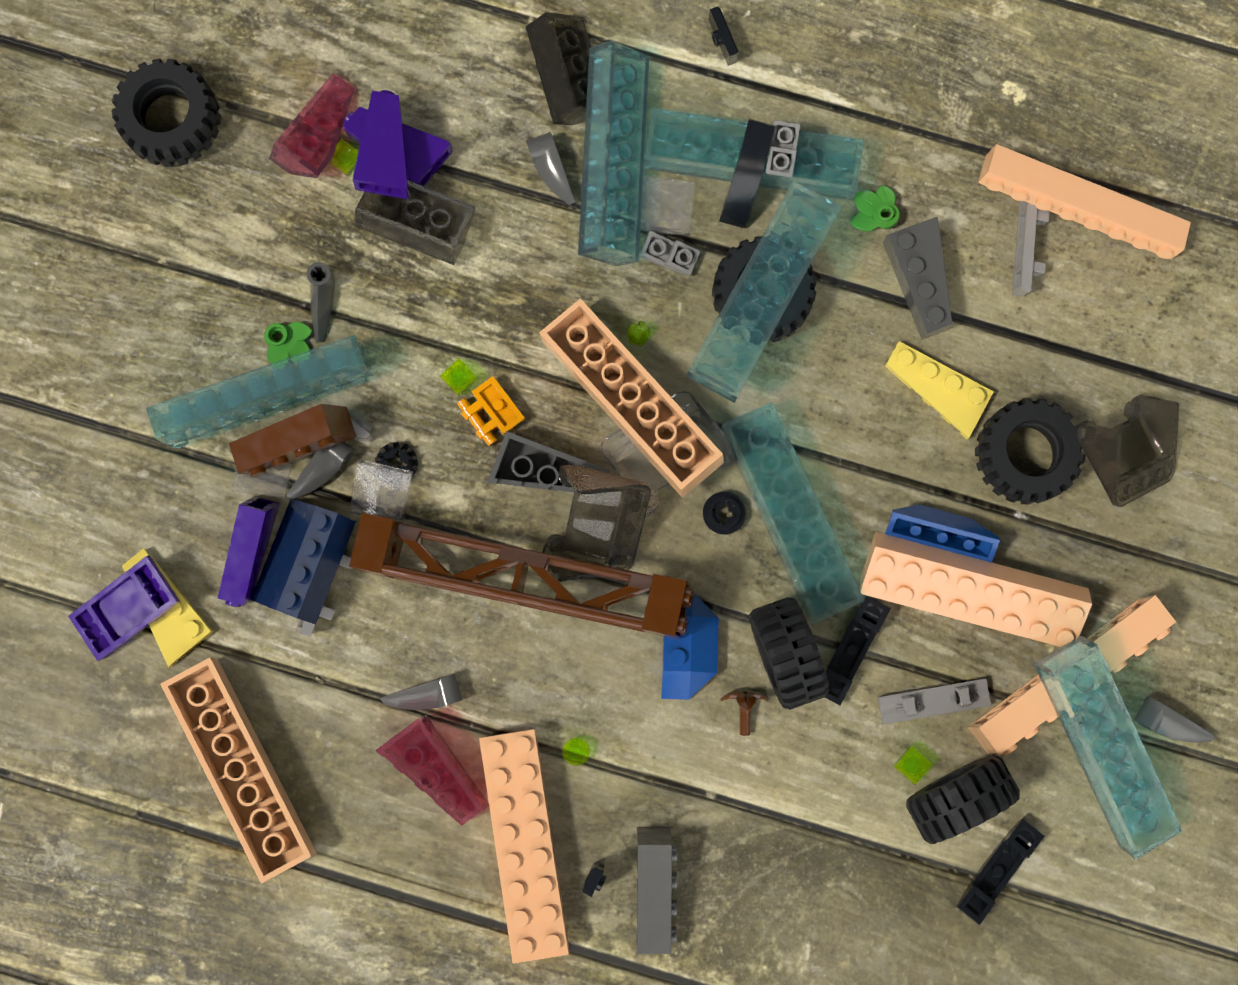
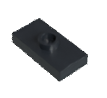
[708,6,739,66]
[582,862,607,897]

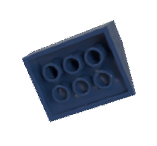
[251,499,356,625]

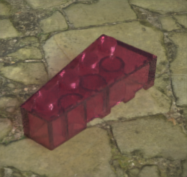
[375,715,489,826]

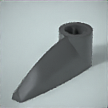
[526,132,575,205]
[306,262,335,343]
[287,442,355,499]
[381,674,463,710]
[1134,696,1215,743]

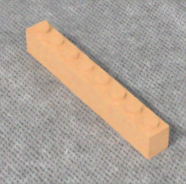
[978,144,1191,259]

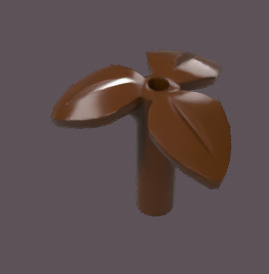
[721,690,768,736]

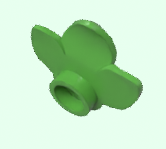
[850,185,900,232]
[264,322,312,372]

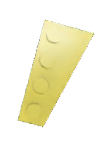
[885,341,993,439]
[122,548,213,667]

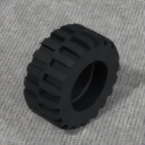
[111,58,221,167]
[712,236,817,344]
[975,398,1086,505]
[749,597,829,710]
[906,754,1020,844]

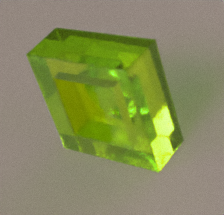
[326,139,359,177]
[440,358,478,397]
[892,746,933,785]

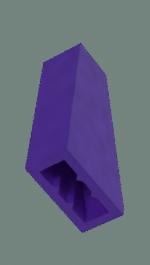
[352,90,409,199]
[343,106,453,192]
[217,496,280,607]

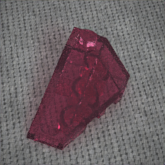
[269,73,355,178]

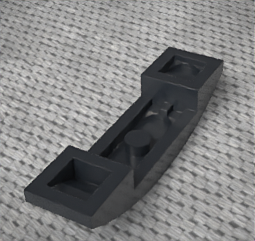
[719,119,775,228]
[824,595,891,706]
[956,818,1045,925]

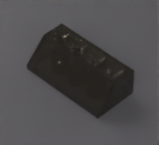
[526,12,611,126]
[355,181,475,265]

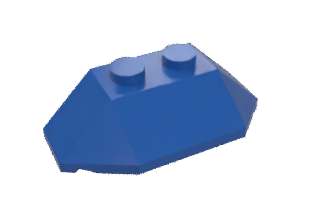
[885,505,1000,563]
[661,594,719,700]

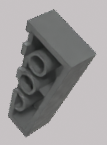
[883,216,952,340]
[487,431,610,496]
[637,827,677,954]

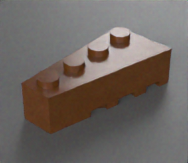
[229,404,357,478]

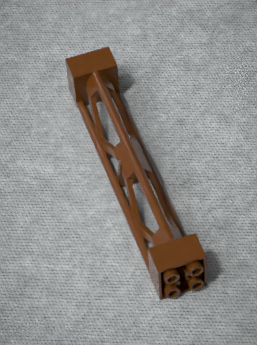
[349,513,694,640]

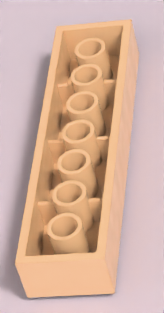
[539,298,724,498]
[860,532,1092,650]
[968,595,1176,756]
[160,657,317,884]
[479,729,569,964]

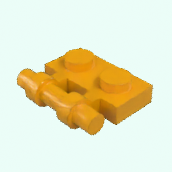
[457,376,525,447]

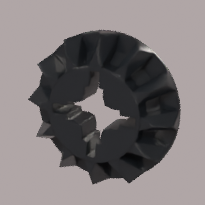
[375,442,418,485]
[703,492,746,535]

